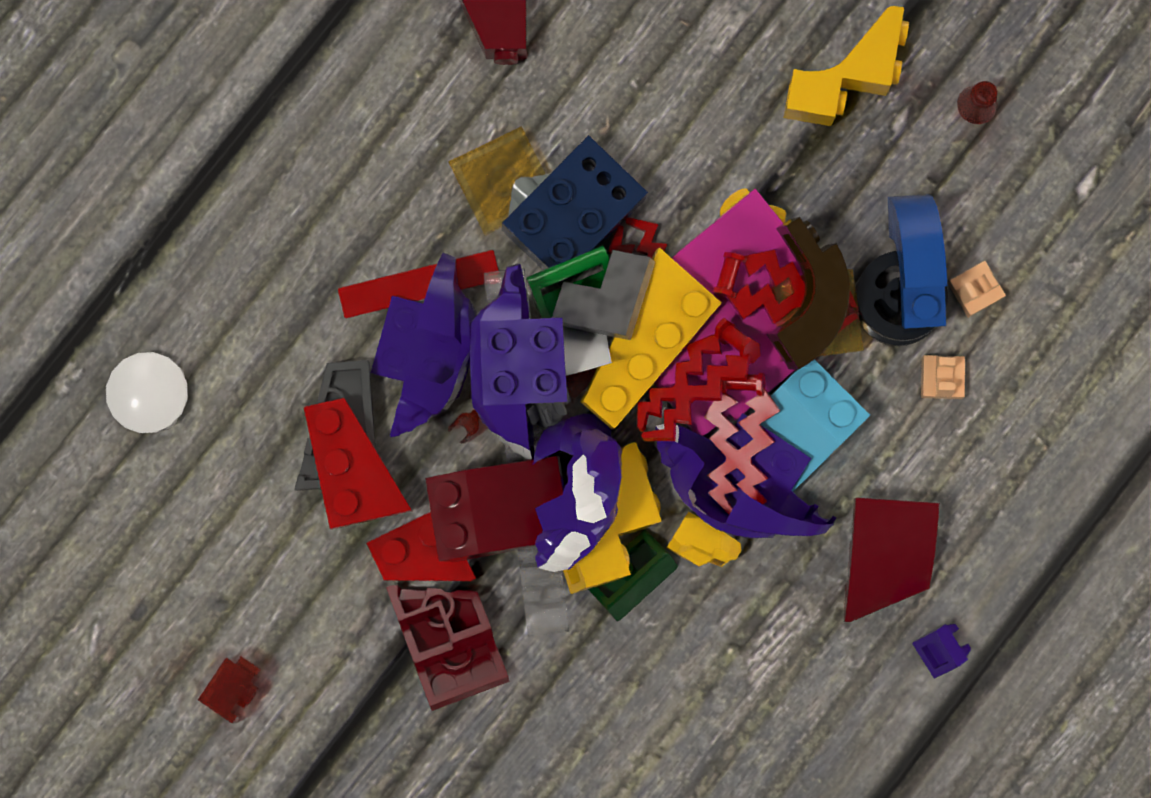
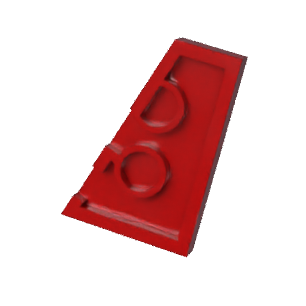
[304,398,413,530]

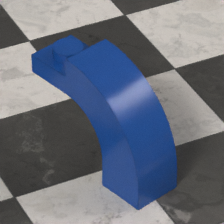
[888,194,948,329]

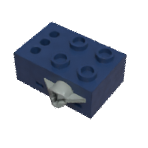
[502,135,648,287]

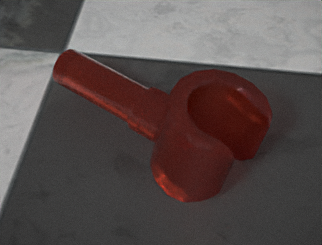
[448,410,481,444]

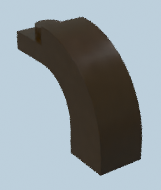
[767,217,850,369]

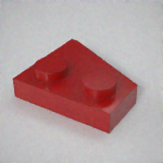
[366,512,476,582]

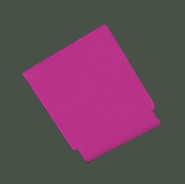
[654,189,855,436]

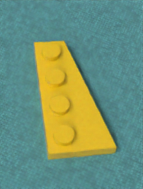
[581,248,722,429]

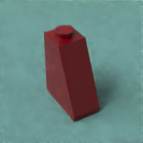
[459,0,527,65]

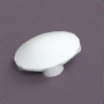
[106,352,188,433]

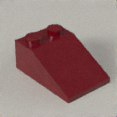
[425,456,565,562]

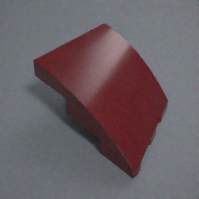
[843,498,940,622]
[386,585,510,711]

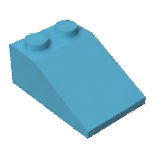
[760,359,870,492]

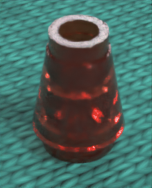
[957,81,998,124]

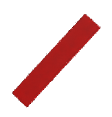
[338,250,501,318]

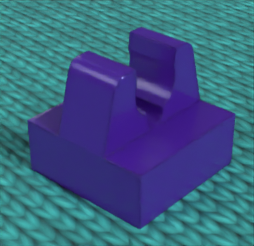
[912,624,971,679]

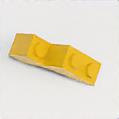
[783,6,909,126]
[563,442,662,594]

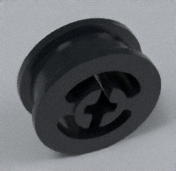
[853,251,948,346]

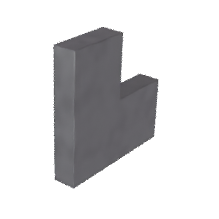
[552,250,655,340]

